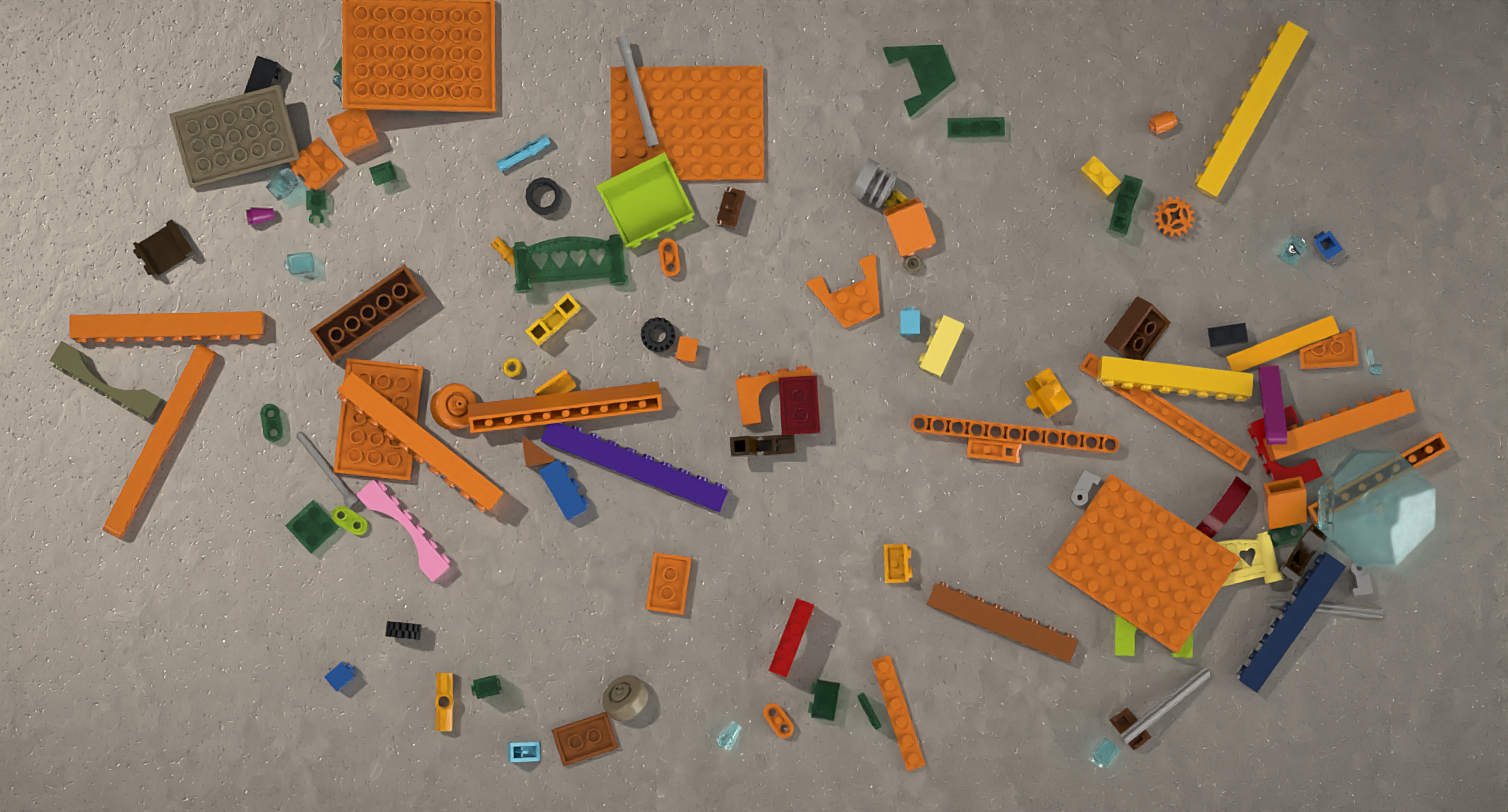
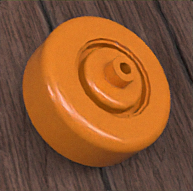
[430,383,477,431]

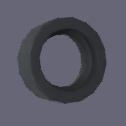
[525,177,562,215]

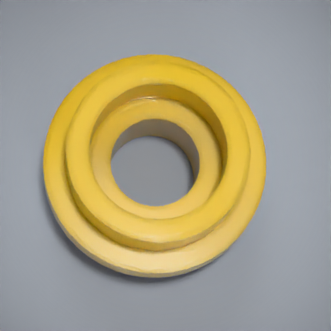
[503,358,522,377]

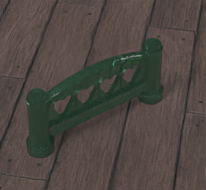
[513,234,629,293]

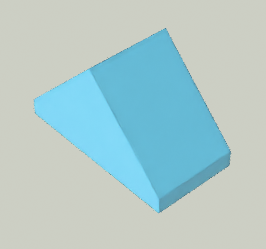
[508,742,540,762]

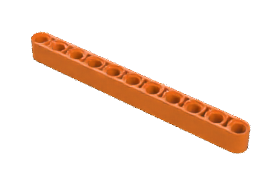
[103,344,216,539]
[910,414,1119,454]

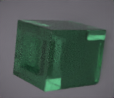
[369,161,399,186]

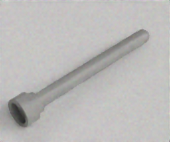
[296,432,360,509]

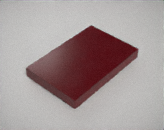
[778,375,820,436]

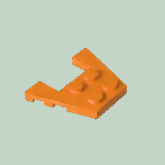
[806,254,880,329]

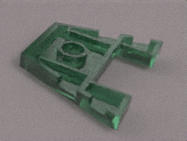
[882,44,956,118]

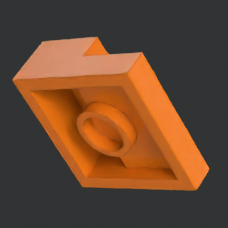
[289,137,345,191]

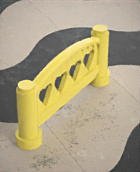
[1217,532,1284,587]

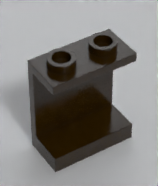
[133,219,195,278]

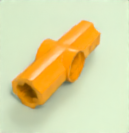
[435,673,454,731]

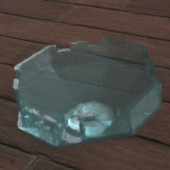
[1318,449,1435,566]

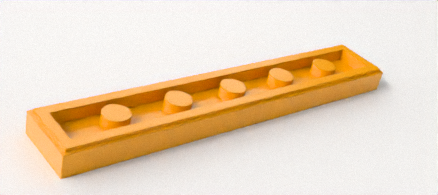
[1225,315,1340,372]

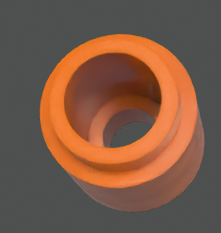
[1147,111,1177,135]

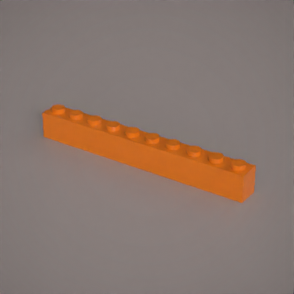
[69,311,265,343]
[467,382,662,433]

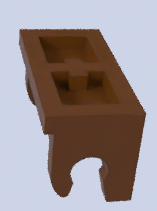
[715,187,746,230]
[1109,707,1152,750]

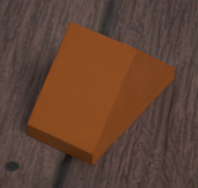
[522,437,556,467]

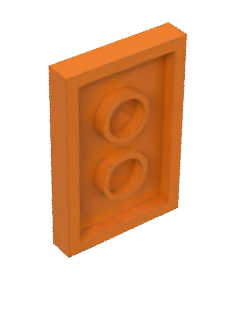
[645,552,692,615]

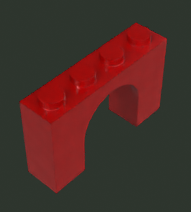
[1246,405,1323,484]
[768,598,815,678]

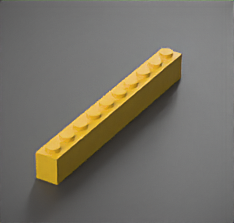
[1194,21,1308,199]

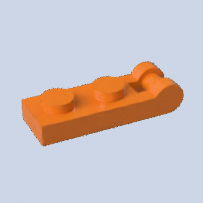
[966,438,1022,463]

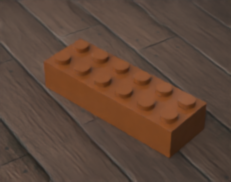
[310,264,428,363]

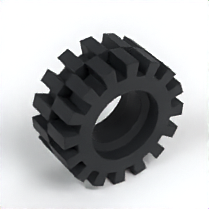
[641,317,675,352]
[385,621,422,640]

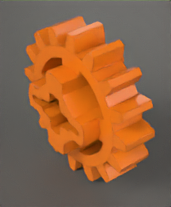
[1153,196,1195,238]

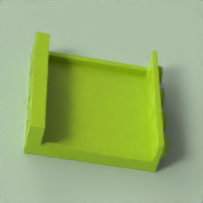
[596,152,695,249]

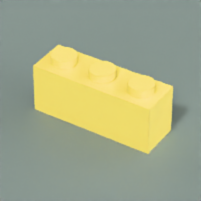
[918,315,965,378]

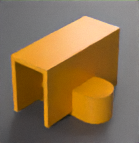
[1025,367,1072,419]

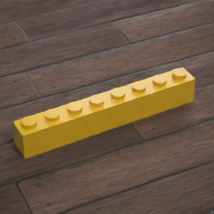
[1097,356,1253,402]

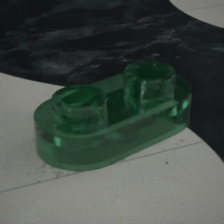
[260,404,283,442]
[1267,524,1304,547]

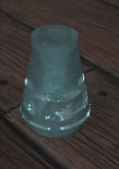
[715,721,742,751]

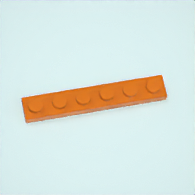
[871,655,925,771]

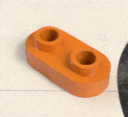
[658,239,680,277]
[763,703,794,738]

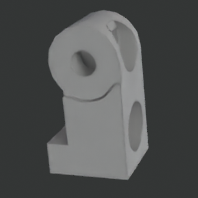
[1070,470,1101,506]
[1349,560,1373,597]

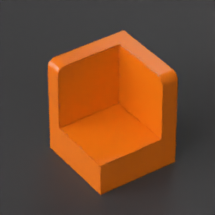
[676,336,699,363]

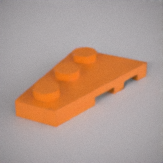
[1298,327,1359,370]

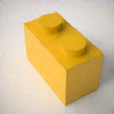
[1079,155,1121,199]

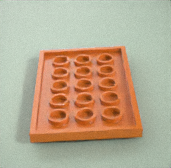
[333,358,424,481]

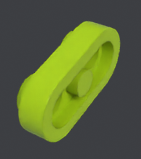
[332,506,368,535]

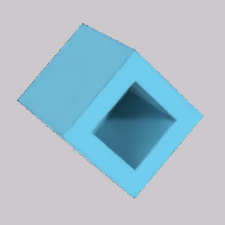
[900,307,920,335]

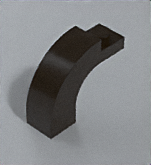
[730,435,797,457]
[1279,523,1327,583]

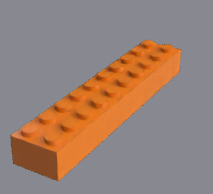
[336,372,504,513]

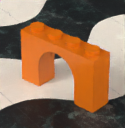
[736,365,813,426]

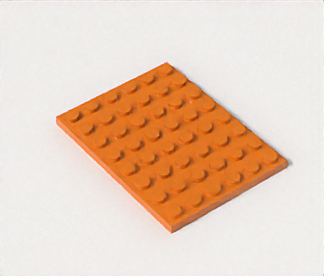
[341,0,496,113]
[611,66,764,181]
[1047,473,1240,654]

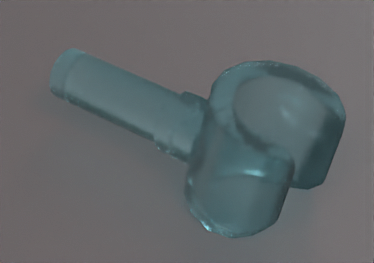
[1367,348,1382,375]

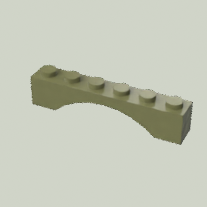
[49,341,163,420]

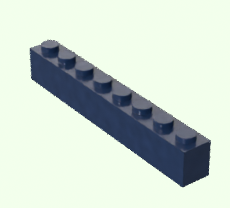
[1236,552,1347,693]

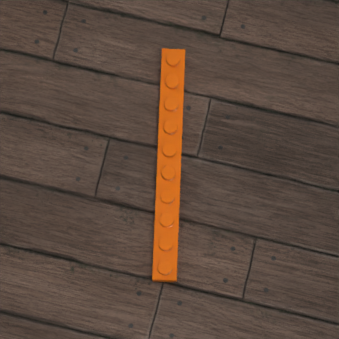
[1078,352,1252,472]

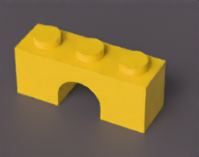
[525,293,581,347]

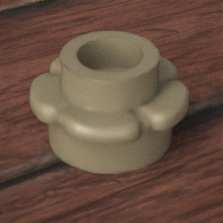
[903,255,922,274]

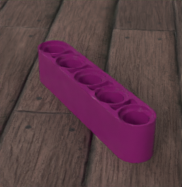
[1258,365,1287,445]

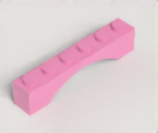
[356,480,451,582]

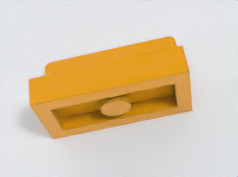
[534,370,577,396]

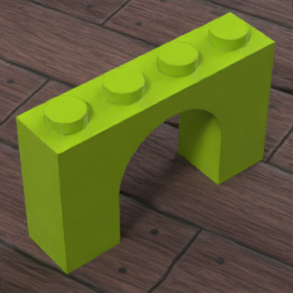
[1113,613,1193,658]

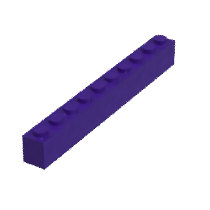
[541,422,728,513]

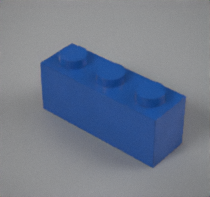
[539,459,589,521]

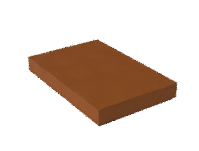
[552,712,618,767]

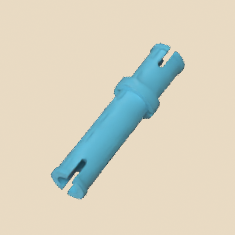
[495,134,551,172]

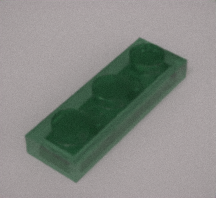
[947,117,1005,138]

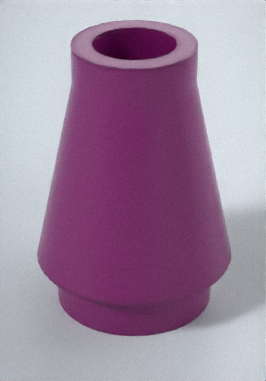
[246,207,275,226]

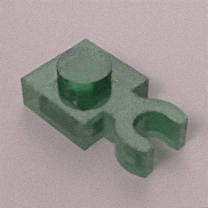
[306,190,327,224]

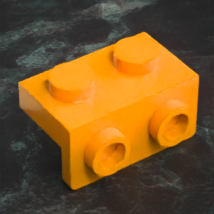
[883,543,912,583]

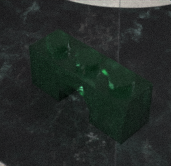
[1106,175,1143,237]

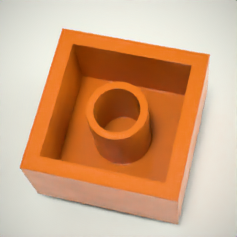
[327,109,379,157]

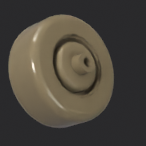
[601,675,648,721]

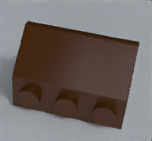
[1104,296,1171,361]

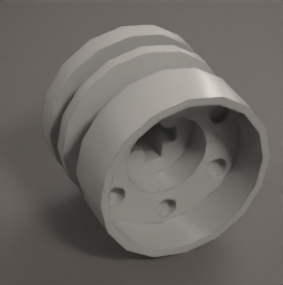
[850,158,897,208]

